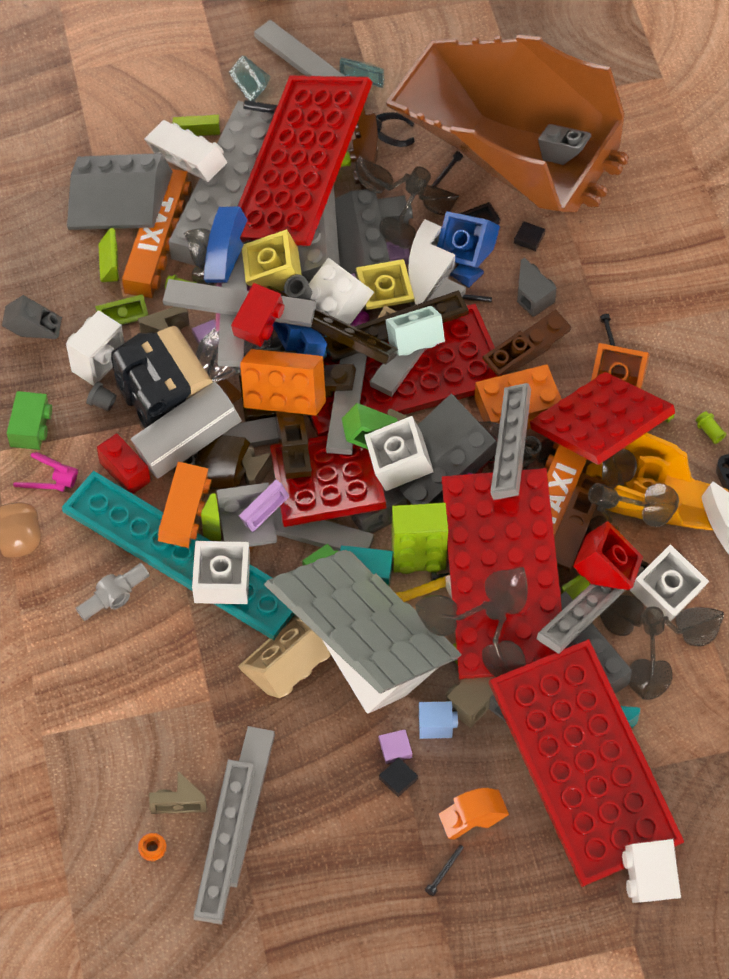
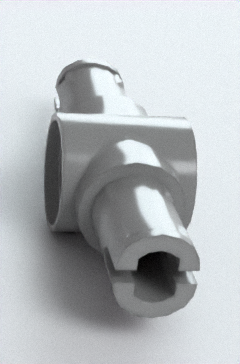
[76,562,150,621]

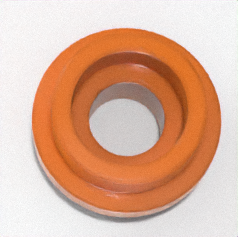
[138,833,167,861]

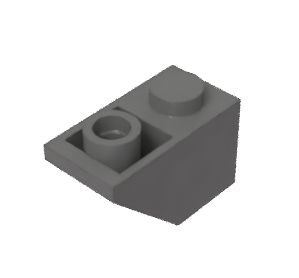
[538,124,591,165]
[517,257,557,317]
[2,295,62,339]

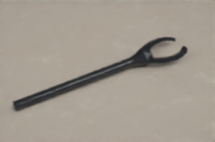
[243,100,415,147]

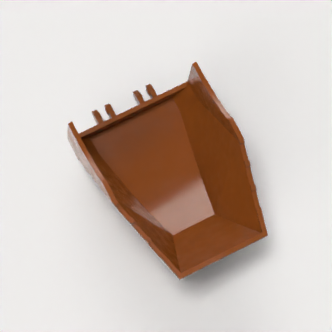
[385,35,630,212]

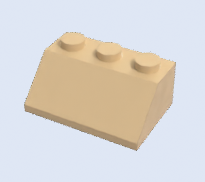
[238,615,331,698]

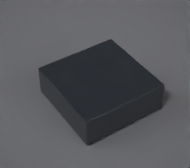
[514,221,546,251]
[379,758,418,797]

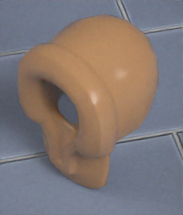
[0,502,41,558]

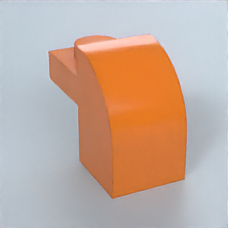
[439,788,509,840]

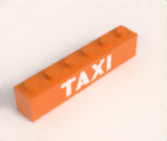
[122,169,192,298]
[544,442,587,538]

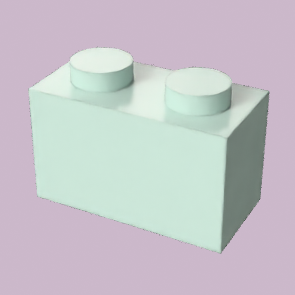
[386,306,445,356]

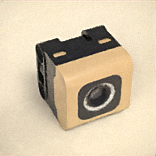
[112,326,213,430]

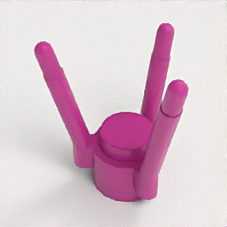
[13,452,78,492]

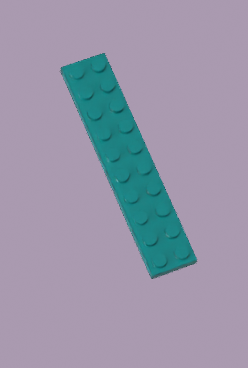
[62,471,295,640]

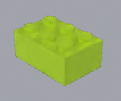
[391,503,448,574]

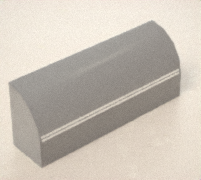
[130,381,242,479]

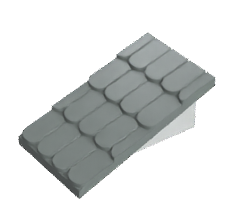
[264,550,462,714]

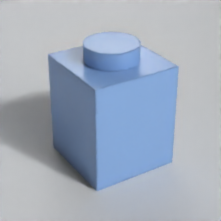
[418,701,458,739]

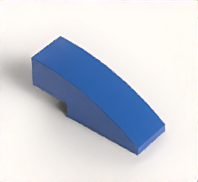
[204,206,248,283]
[272,322,327,357]

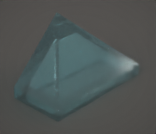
[229,55,271,101]
[340,57,384,88]

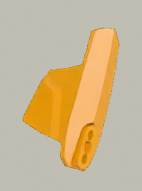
[586,433,729,530]

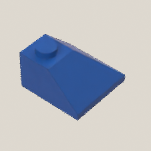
[437,211,500,268]

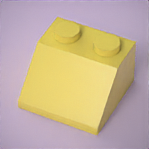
[242,230,302,291]
[356,259,415,310]

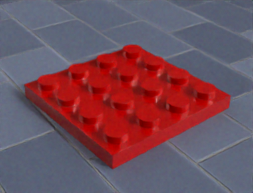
[529,372,675,465]
[270,435,387,527]

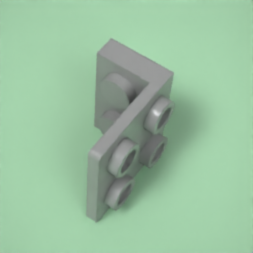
[217,482,277,547]

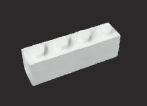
[144,120,228,182]

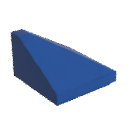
[450,264,484,288]

